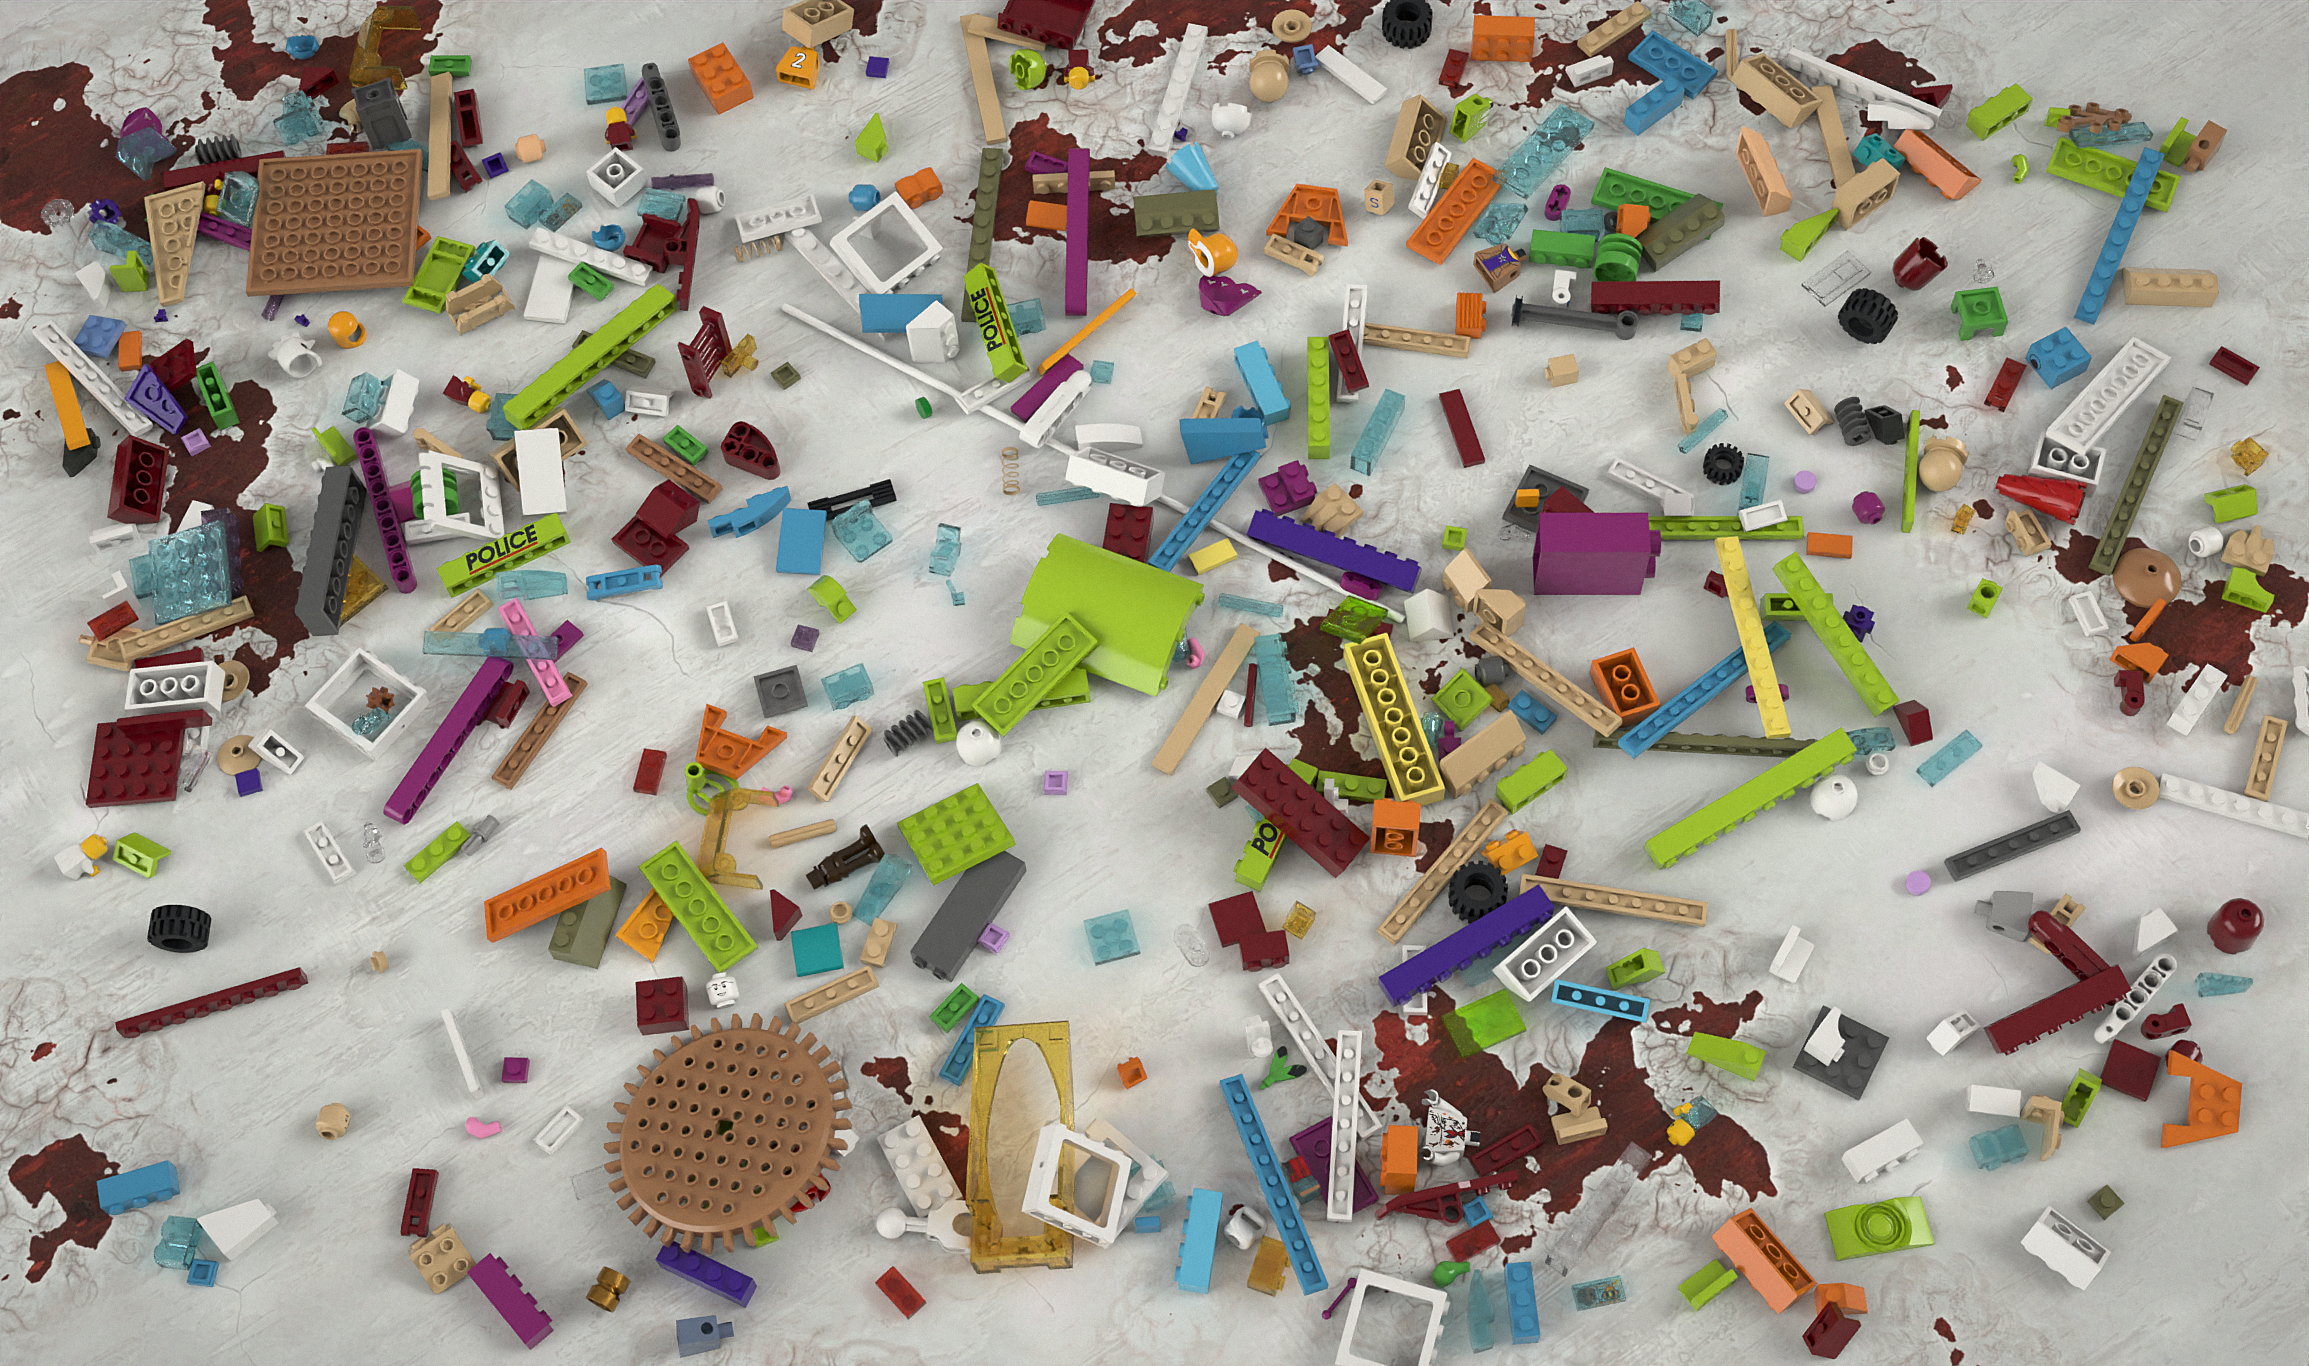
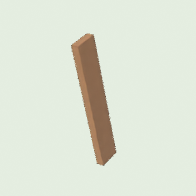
[491,672,588,790]

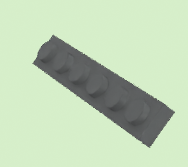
[1944,810,2081,882]

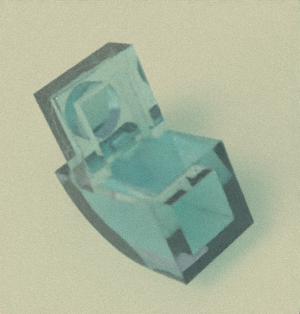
[929,523,962,577]

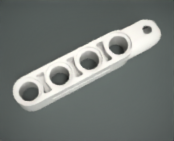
[1019,370,1091,449]
[2094,953,2177,1045]

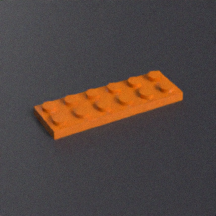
[1406,158,1508,265]
[484,848,611,943]

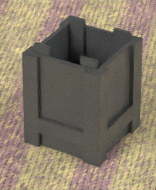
[351,77,412,150]

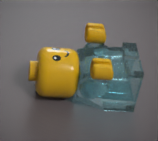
[1667,1095,1719,1146]

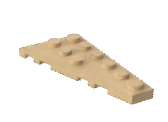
[144,181,206,307]

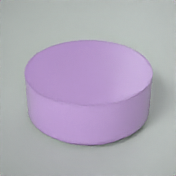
[1793,470,1817,493]
[1905,871,1931,895]

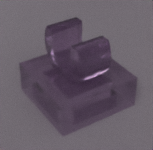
[790,624,820,652]

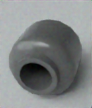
[1474,656,1509,687]

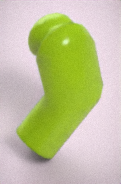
[2011,154,2029,184]

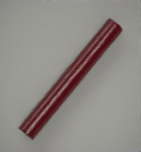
[1244,663,1258,727]

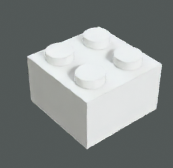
[586,147,648,208]

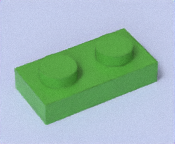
[428,55,472,76]
[568,262,614,302]
[663,425,709,466]
[929,983,979,1034]

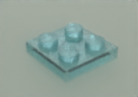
[584,63,627,105]
[1083,909,1140,966]

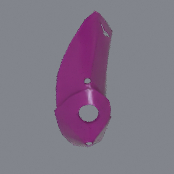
[119,107,173,158]
[1199,275,1262,317]

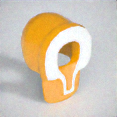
[1187,228,1238,277]

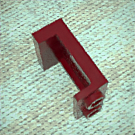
[623,213,681,274]

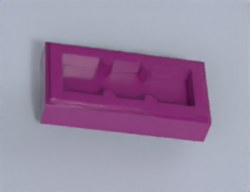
[1025,151,1068,174]
[543,620,584,663]

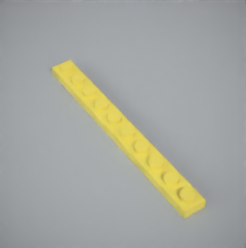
[1714,536,1791,739]

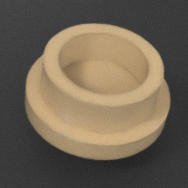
[829,901,853,924]
[369,951,389,974]

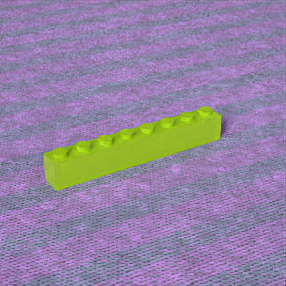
[1772,551,1900,718]

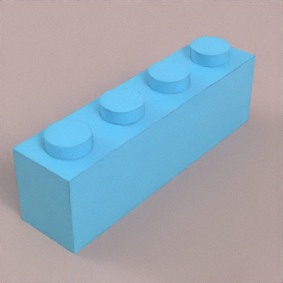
[1234,340,1291,426]
[1551,979,1650,1023]
[1174,1188,1223,1294]

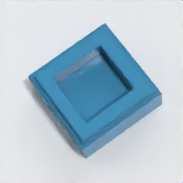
[1462,1195,1493,1230]
[1135,1216,1161,1234]
[187,1259,219,1287]

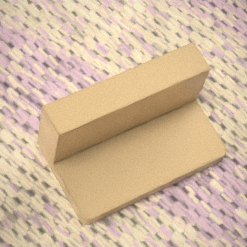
[1784,389,1835,435]
[1551,1106,1608,1145]

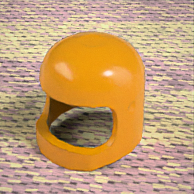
[328,311,367,349]

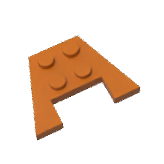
[1266,184,1348,247]
[695,704,787,780]
[2161,1050,2242,1148]

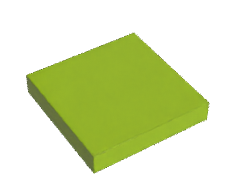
[1431,668,1495,731]

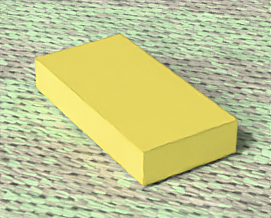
[1188,538,1237,575]

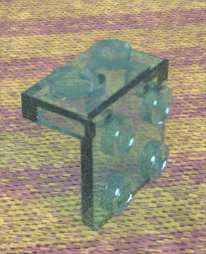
[273,90,323,146]
[116,127,177,181]
[831,498,893,563]

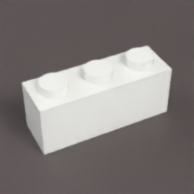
[2166,663,2228,737]
[1842,1119,1923,1184]

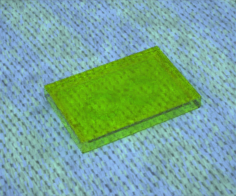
[1320,595,1388,644]
[1441,988,1527,1059]

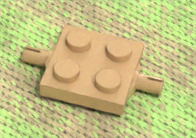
[78,621,152,672]

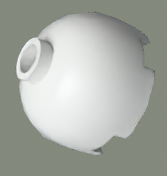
[1211,103,1252,138]
[956,720,1001,766]
[1810,773,1858,821]

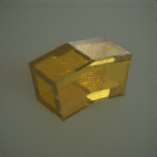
[1439,162,1459,190]
[1950,504,1975,535]
[1485,684,1510,713]

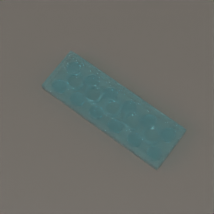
[1492,104,1595,200]

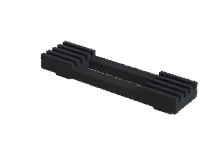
[807,479,897,521]

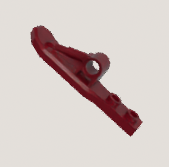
[663,198,700,311]
[1375,1170,1519,1227]

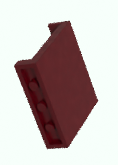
[997,0,1095,50]

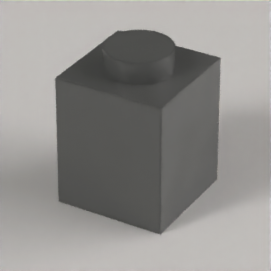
[1294,216,1324,250]

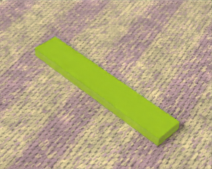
[1901,410,1920,533]

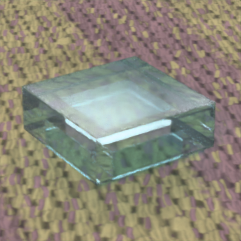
[1090,360,1114,384]

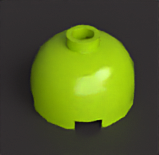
[1009,49,1047,91]

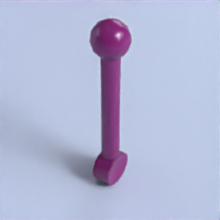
[1322,1278,1357,1320]

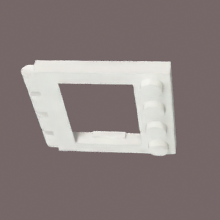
[419,450,504,542]
[1049,1118,1170,1249]

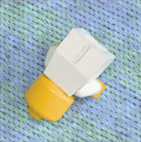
[54,834,108,880]

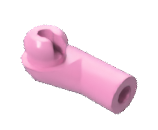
[758,786,793,805]
[465,1117,502,1139]

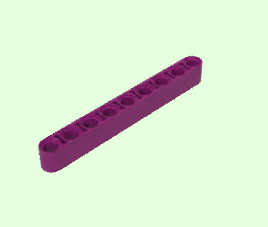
[1065,148,1090,316]
[353,427,417,594]
[383,653,514,825]

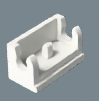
[1966,1084,2021,1118]

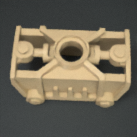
[446,274,515,336]

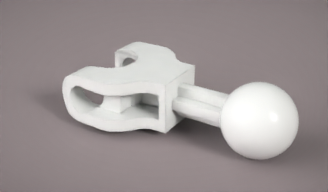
[876,1200,978,1254]

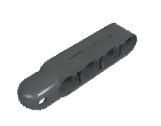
[641,62,681,152]

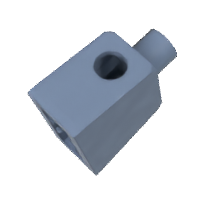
[676,1315,734,1358]

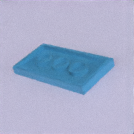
[1628,30,1718,100]
[858,294,943,333]

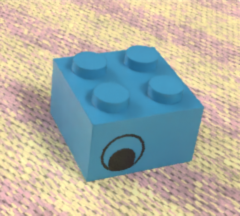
[2025,326,2092,389]

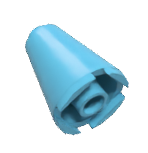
[1166,142,1219,196]

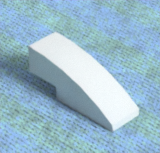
[1868,100,1934,129]
[1075,423,1143,453]

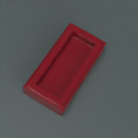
[2209,346,2260,386]

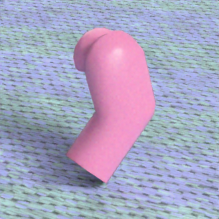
[1186,637,1205,669]

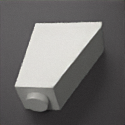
[197,1198,279,1261]

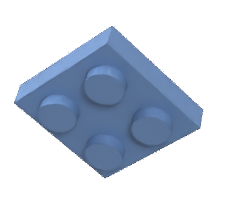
[73,315,127,358]

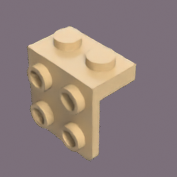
[2020,1095,2064,1161]
[408,1223,476,1294]

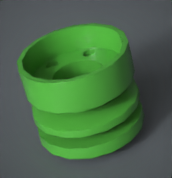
[1593,233,1643,282]
[410,468,460,520]

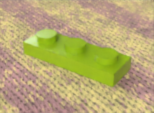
[922,677,957,744]
[1316,770,1387,803]
[404,821,471,884]

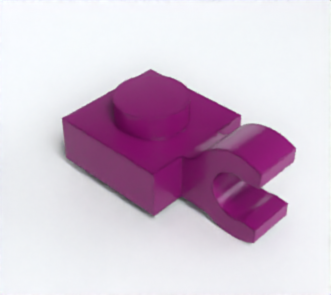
[1438,721,1461,762]

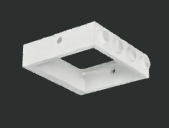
[830,191,943,294]
[305,647,430,761]
[1021,1122,1132,1246]
[1335,1268,1450,1366]

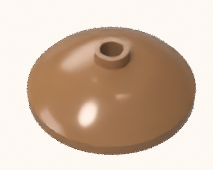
[2113,548,2182,608]

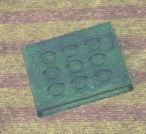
[148,520,232,626]

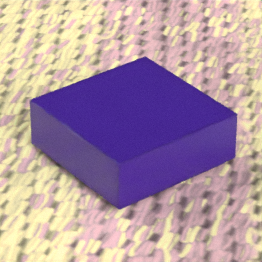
[866,56,890,78]
[235,768,263,797]

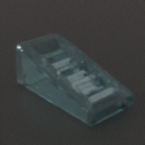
[2195,972,2253,998]

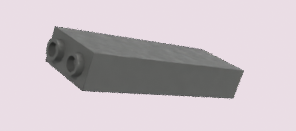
[910,851,1027,982]

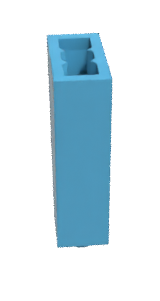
[1179,418,1269,465]

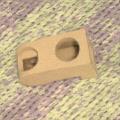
[1542,1073,1591,1118]

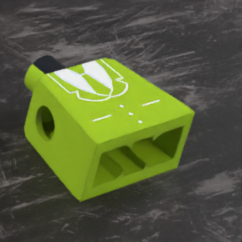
[1449,94,1493,144]

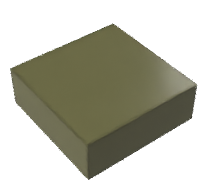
[771,361,801,390]

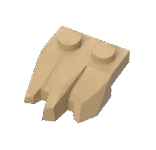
[1300,483,1364,538]
[2221,525,2274,577]

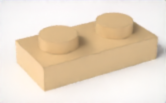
[860,918,898,968]

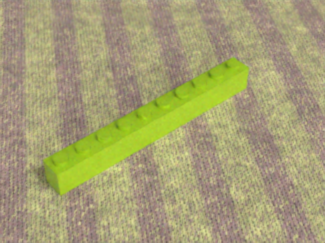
[503,283,677,430]
[1644,727,1857,870]

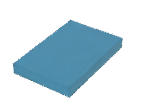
[776,508,827,575]

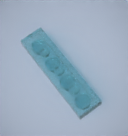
[2069,122,2153,148]

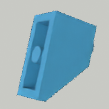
[586,379,625,420]

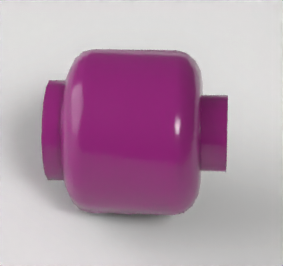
[1852,491,1885,525]

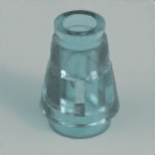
[1421,712,1443,747]

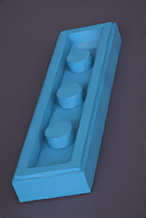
[939,994,1005,1086]

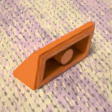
[1026,200,1067,231]

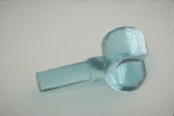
[946,580,965,606]

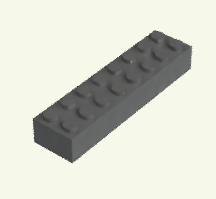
[295,465,367,636]

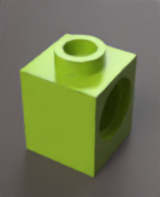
[1967,578,2003,618]

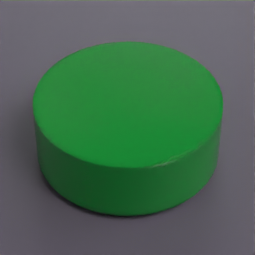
[915,397,932,419]

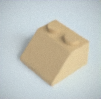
[1442,547,1492,614]
[1473,589,1526,637]

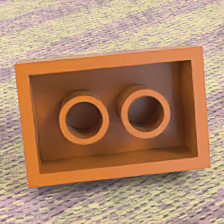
[1471,15,1535,62]
[688,42,754,115]
[1589,647,1661,730]
[1370,798,1421,857]
[1380,1125,1418,1195]

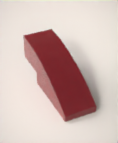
[454,89,483,148]

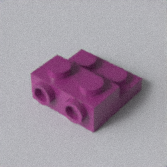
[1258,460,1317,517]

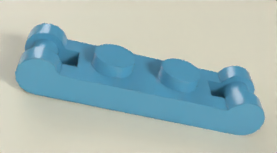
[586,565,663,601]

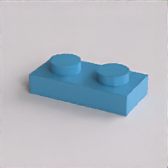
[1507,690,1557,735]

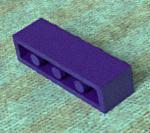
[655,1241,757,1308]

